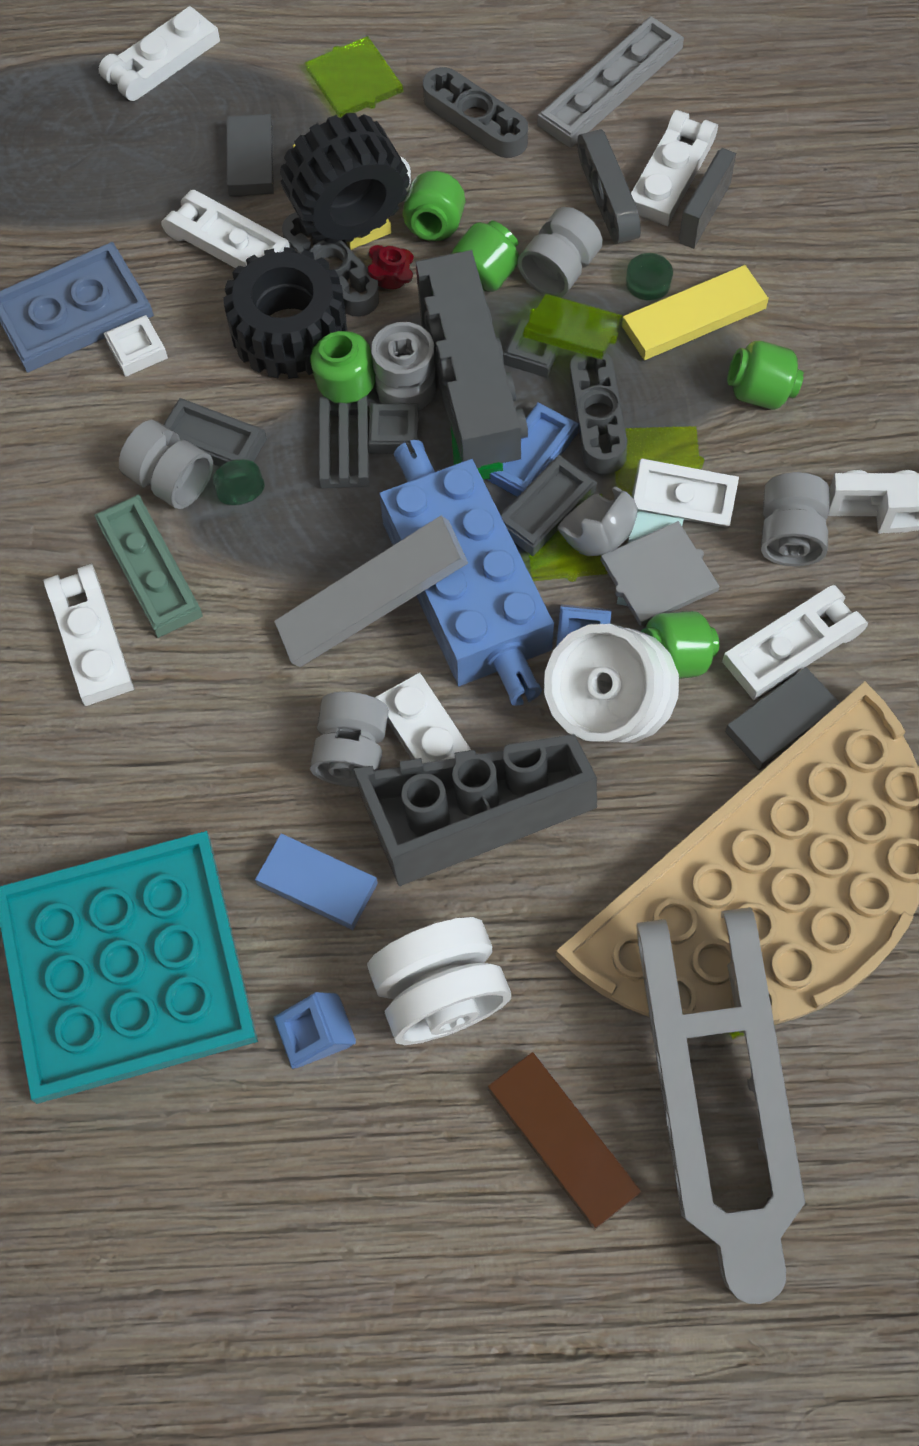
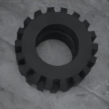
[280,113,410,244]
[223,247,347,379]

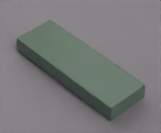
[94,494,203,638]

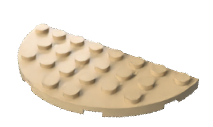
[556,681,919,1025]

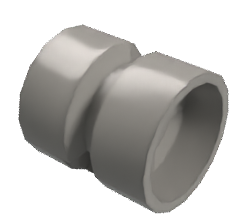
[518,207,603,298]
[371,322,436,410]
[119,419,213,509]
[761,472,830,567]
[310,691,389,787]

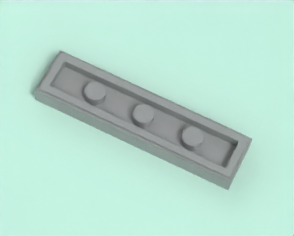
[537,16,684,148]
[274,515,468,667]

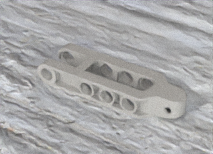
[636,907,805,1304]

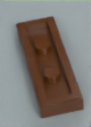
[488,1052,641,1231]

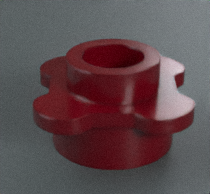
[367,245,414,289]

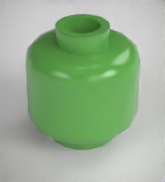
[402,171,466,241]
[451,220,519,292]
[310,331,376,403]
[727,341,803,410]
[641,611,719,679]

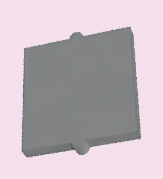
[601,521,720,626]

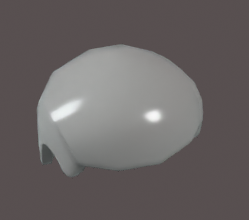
[557,487,638,556]

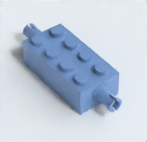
[379,440,554,706]

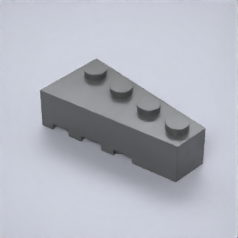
[415,250,528,468]
[354,734,597,886]

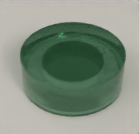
[626,253,673,301]
[213,459,265,505]

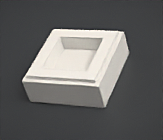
[104,315,168,377]

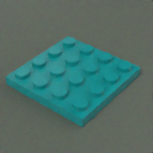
[0,831,258,1104]

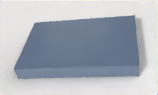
[0,242,154,373]

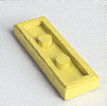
[622,265,769,361]

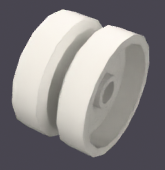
[544,624,679,743]
[367,917,511,1045]

